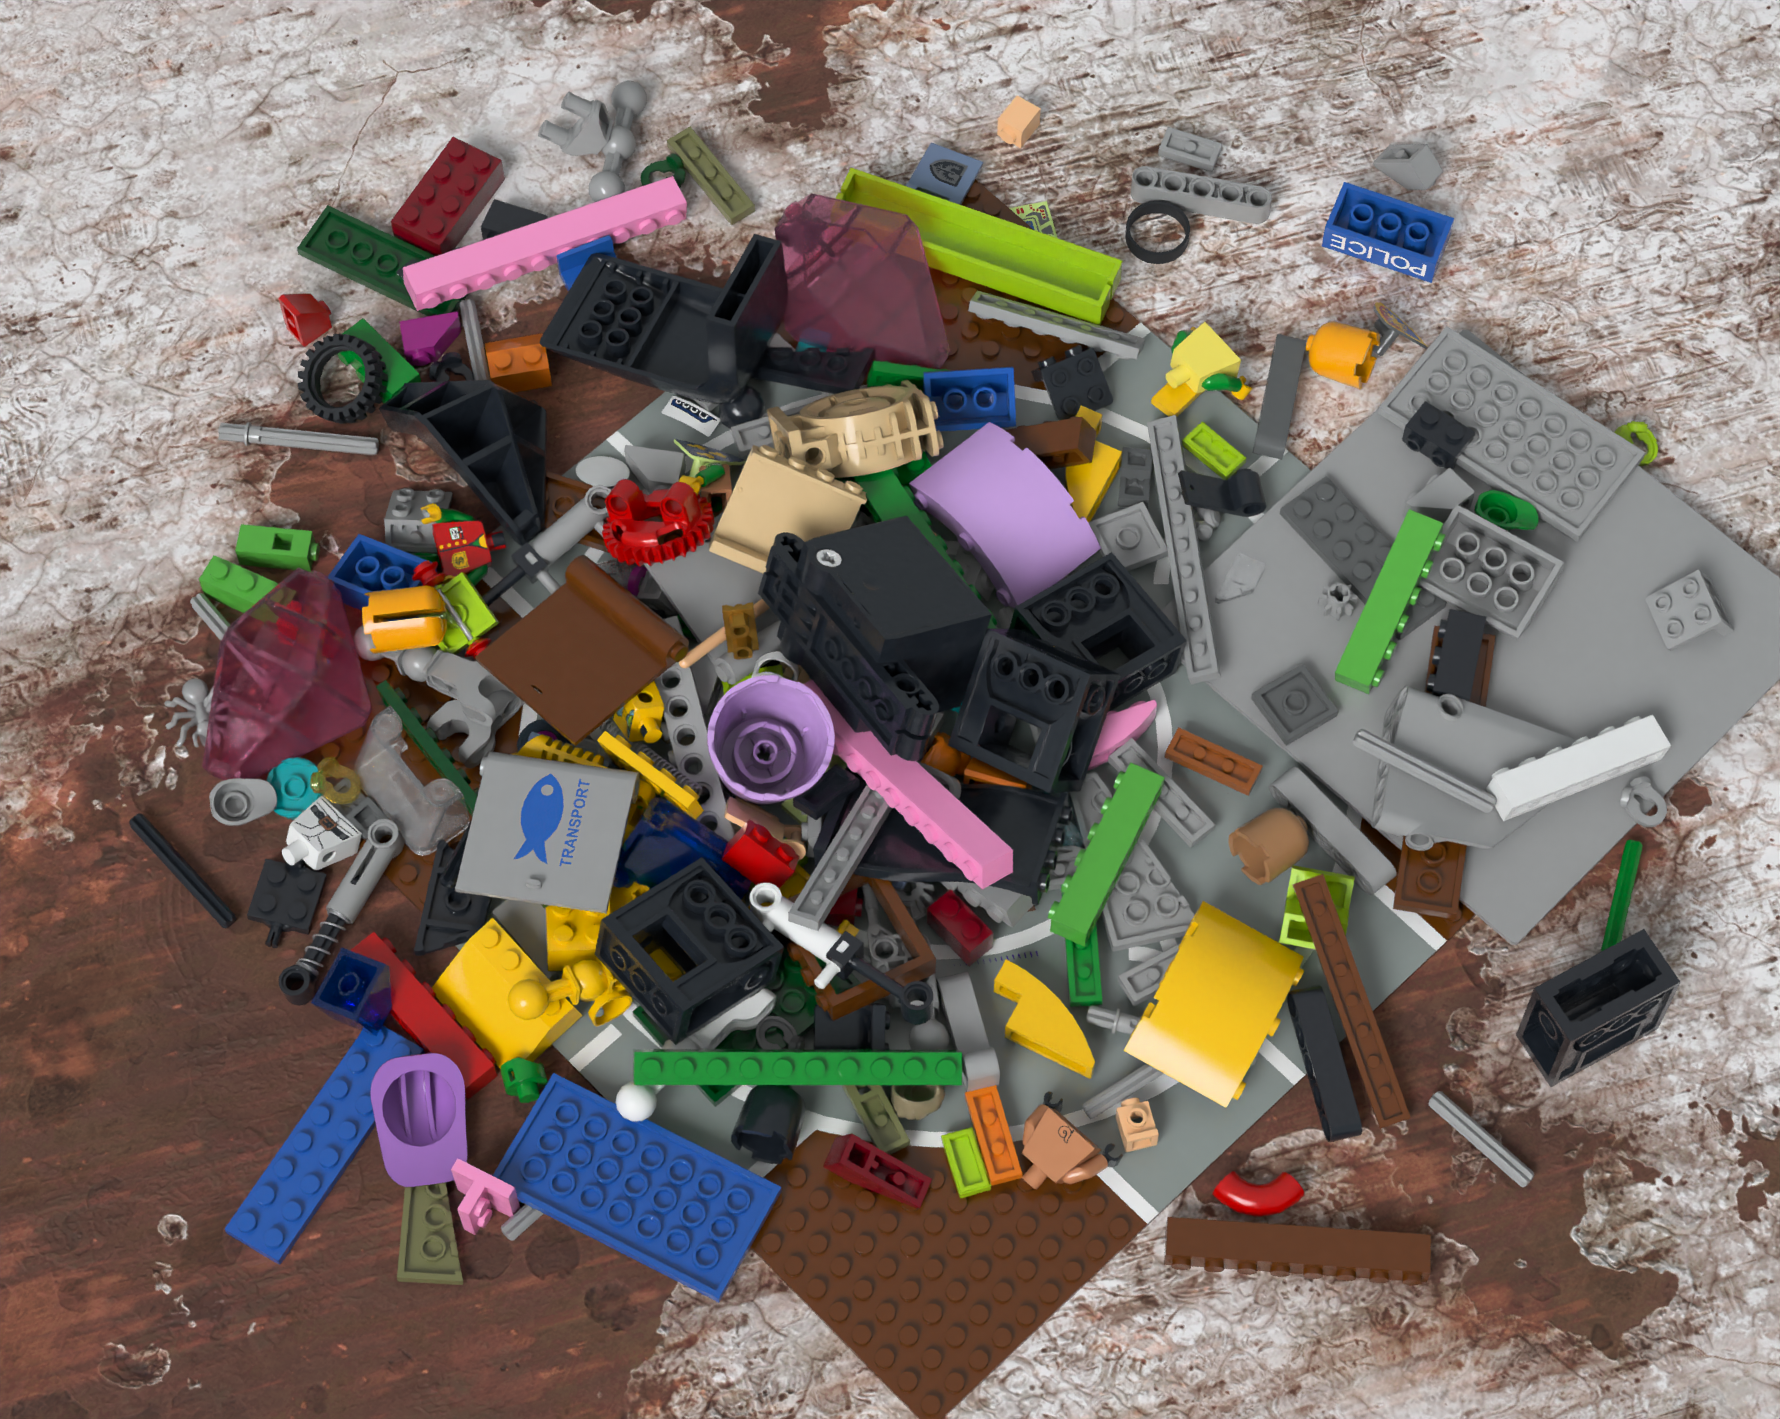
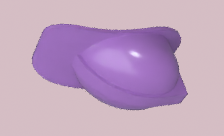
[370,1053,468,1187]

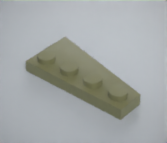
[397,1183,463,1285]

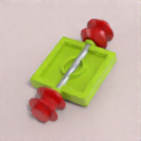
[412,560,499,661]

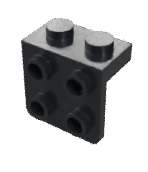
[1031,345,1113,420]
[814,1003,890,1050]

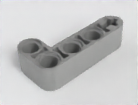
[936,971,1000,1092]

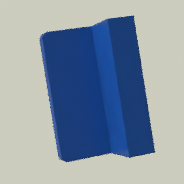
[556,235,617,292]

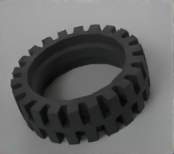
[298,334,388,424]

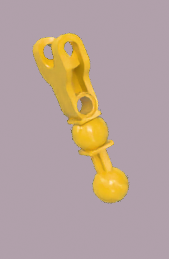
[507,948,683,1020]

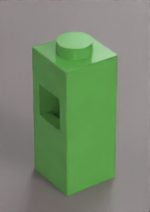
[235,524,320,572]

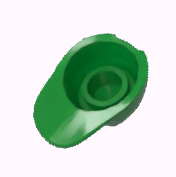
[1474,490,1539,532]

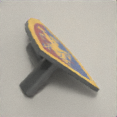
[1373,302,1427,356]

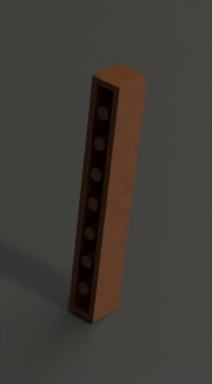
[1164,1217,1431,1286]

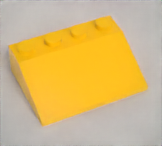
[432,918,583,1079]

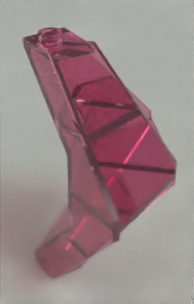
[774,193,951,369]
[202,568,372,780]

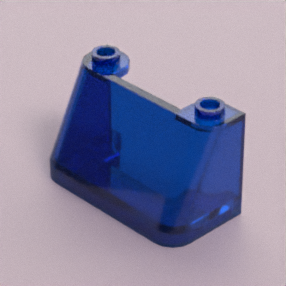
[613,797,752,899]

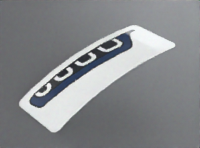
[662,396,720,437]

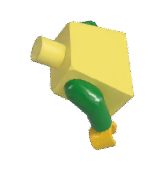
[1166,322,1252,400]

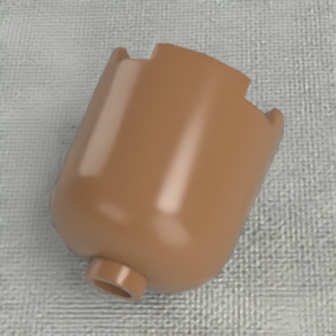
[1228,808,1309,885]

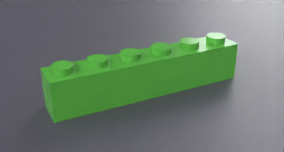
[1335,509,1446,694]
[1047,762,1165,947]

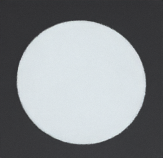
[576,456,630,487]

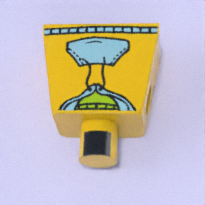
[611,681,664,743]

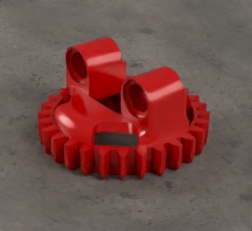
[602,479,715,567]

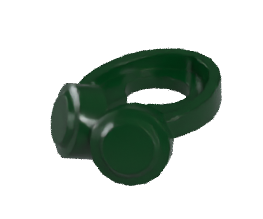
[640,153,686,188]

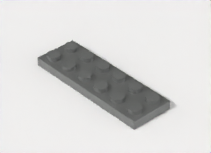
[1280,476,1447,641]

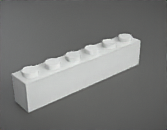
[1485,715,1671,821]

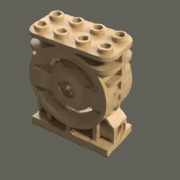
[767,380,944,478]

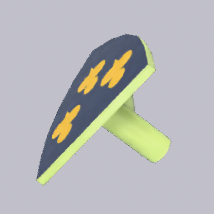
[674,439,746,478]

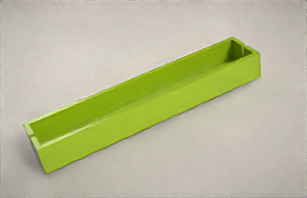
[828,168,1123,326]

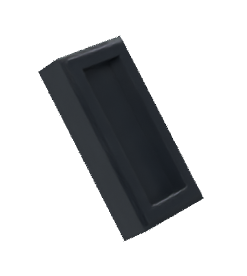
[793,764,860,820]

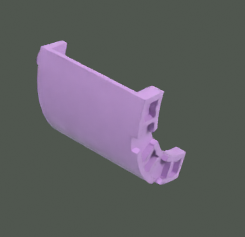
[909,422,1101,609]

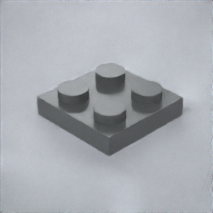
[1251,664,1338,746]

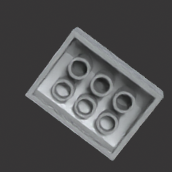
[1418,504,1564,640]

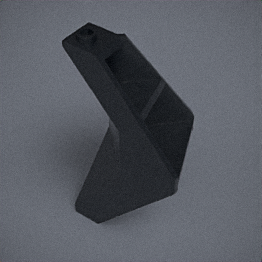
[379,380,547,547]

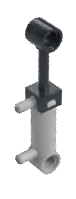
[482,485,611,607]

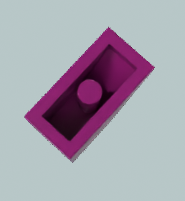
[399,312,461,366]

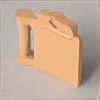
[724,797,806,861]

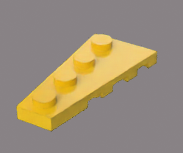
[597,731,704,820]

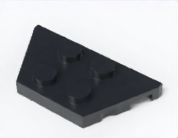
[414,840,492,956]

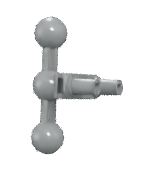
[538,80,647,202]

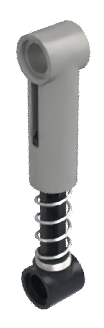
[278,819,404,1006]

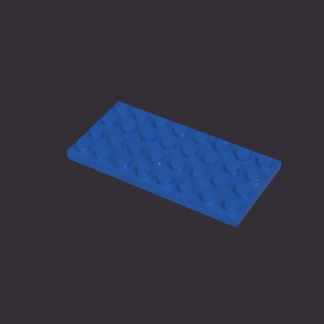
[492,1073,782,1303]

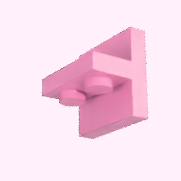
[451,1158,521,1235]

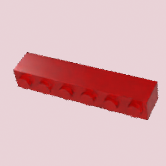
[344,932,497,1100]

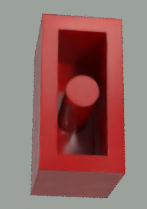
[722,819,800,888]

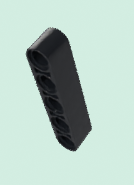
[1287,985,1362,1142]

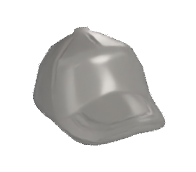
[209,778,277,826]

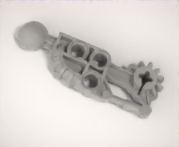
[861,881,949,1050]

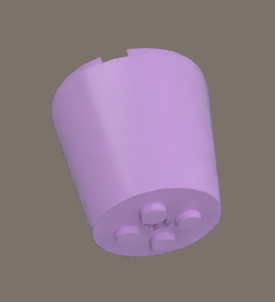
[707,675,835,805]

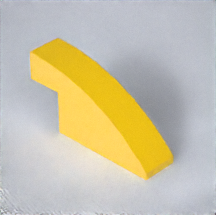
[1065,406,1122,522]
[994,959,1095,1079]

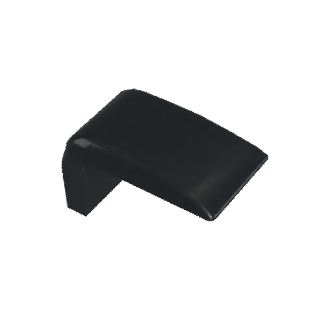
[540,234,788,404]

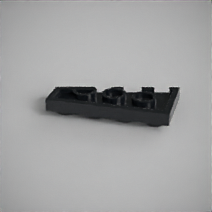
[752,347,875,394]

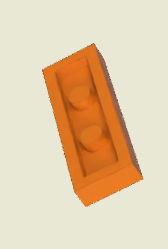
[965,1085,1022,1186]

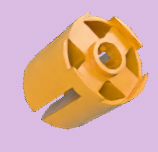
[362,585,447,654]

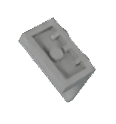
[384,488,452,553]
[1646,570,1734,651]

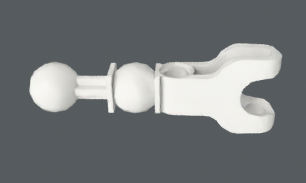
[615,989,777,1122]

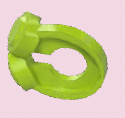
[1614,421,1658,466]

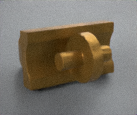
[722,602,759,659]

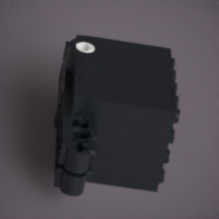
[758,516,992,761]

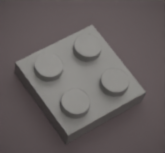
[1088,502,1168,571]

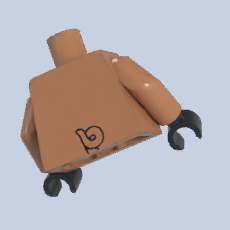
[1022,1092,1123,1190]

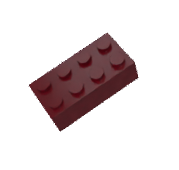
[391,137,505,256]

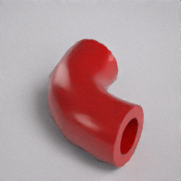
[1213,1171,1305,1217]

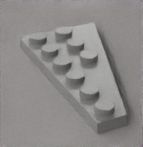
[1068,772,1195,952]

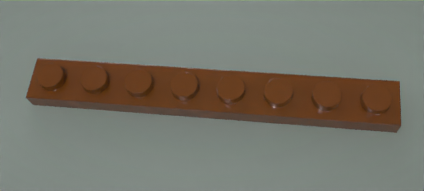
[1293,874,1411,1129]

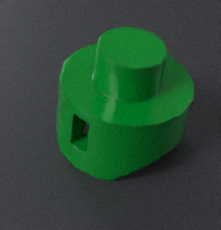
[500,1057,548,1103]

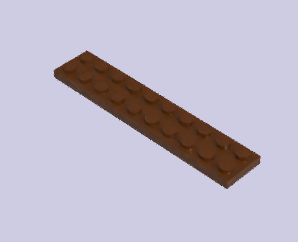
[1393,625,1496,920]

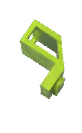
[1279,865,1355,949]

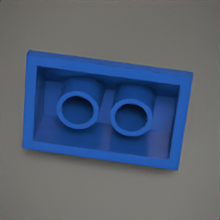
[923,366,1016,432]

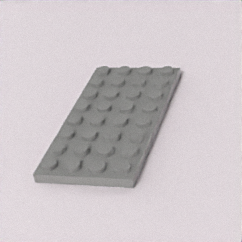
[1378,326,1646,542]

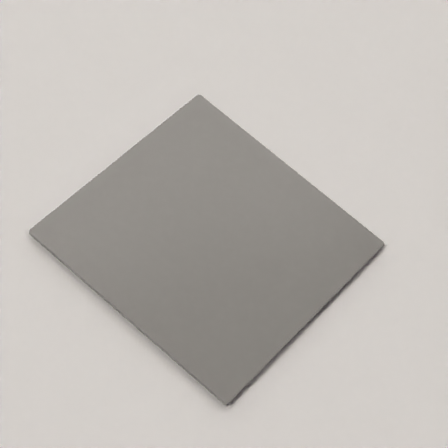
[1161,330,1780,945]

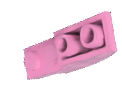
[1087,699,1157,771]

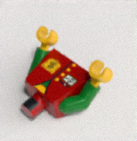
[421,503,506,587]

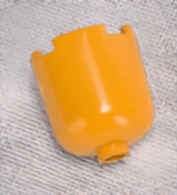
[1305,321,1380,390]

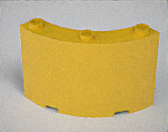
[1124,901,1304,1108]

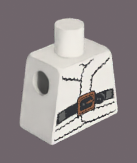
[282,796,362,870]

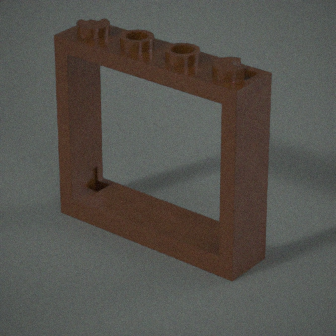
[776,874,936,1021]

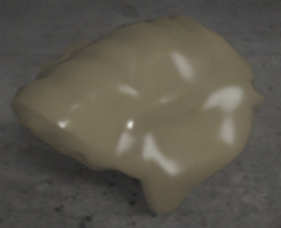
[891,1085,945,1120]

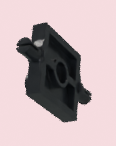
[247,859,327,948]

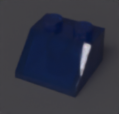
[311,948,392,1036]

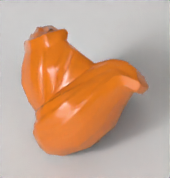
[921,732,971,776]

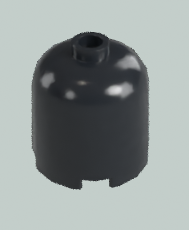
[731,1085,806,1164]

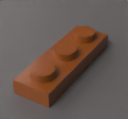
[1164,727,1263,796]

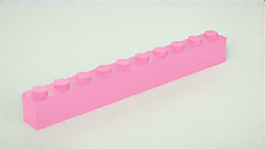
[403,176,687,311]
[804,680,1013,889]

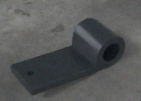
[1178,469,1266,517]

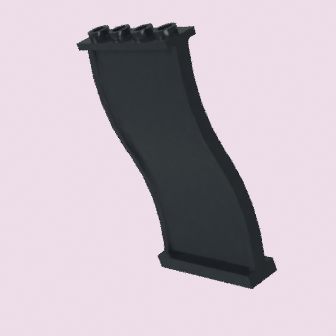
[813,766,1073,905]

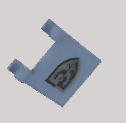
[904,143,983,205]

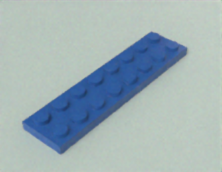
[224,1018,425,1265]

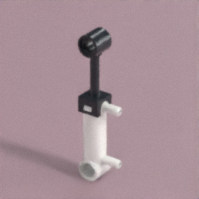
[750,883,933,1025]

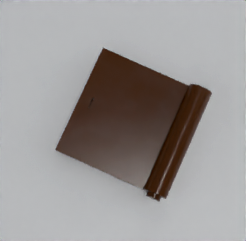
[475,555,689,746]

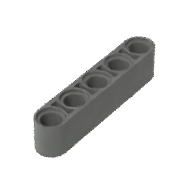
[1253,334,1306,460]

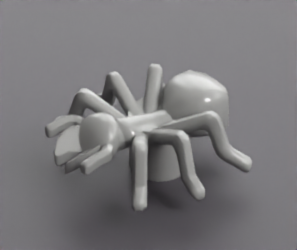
[164,678,240,749]

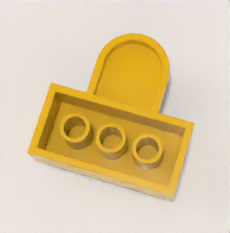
[545,881,657,971]

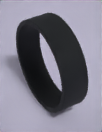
[1125,201,1190,264]

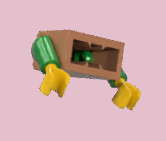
[679,462,732,517]

